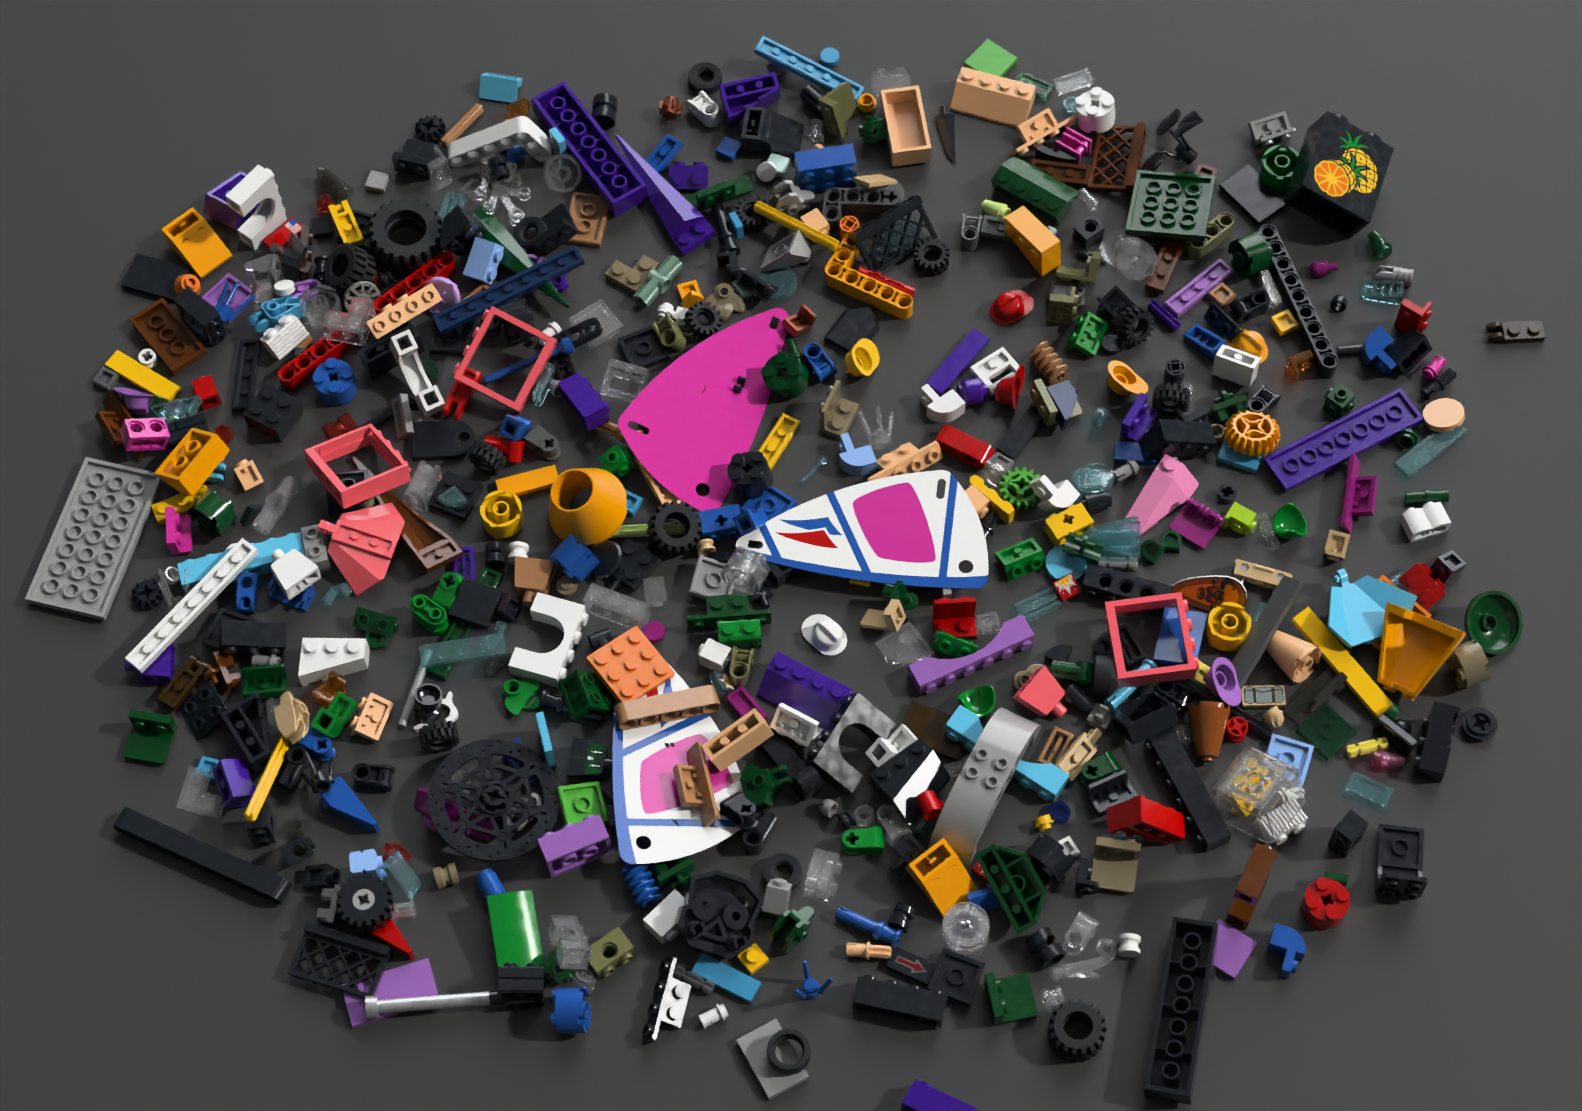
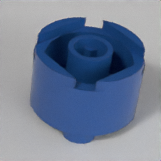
[312,358,357,406]
[549,534,600,583]
[551,987,591,1034]

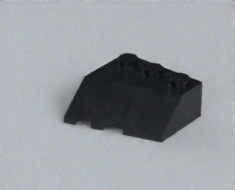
[868,738,951,828]

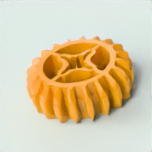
[1224,409,1280,458]

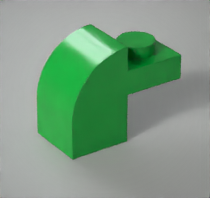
[310,691,358,738]

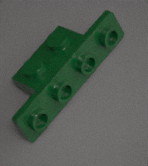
[684,175,753,211]
[686,593,772,631]

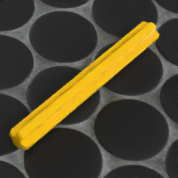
[754,201,839,251]

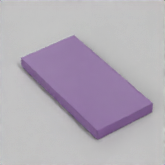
[342,958,439,1028]

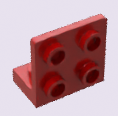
[932,596,977,640]

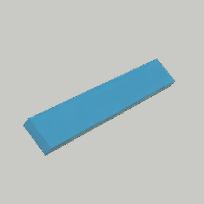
[754,36,865,103]

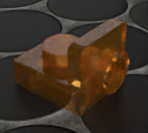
[505,98,530,121]
[1284,349,1313,383]

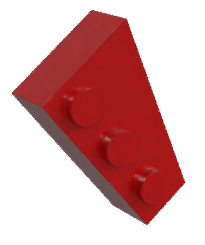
[1107,795,1185,844]

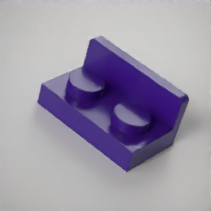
[1120,392,1156,443]

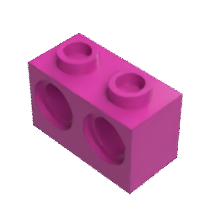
[120,418,170,451]

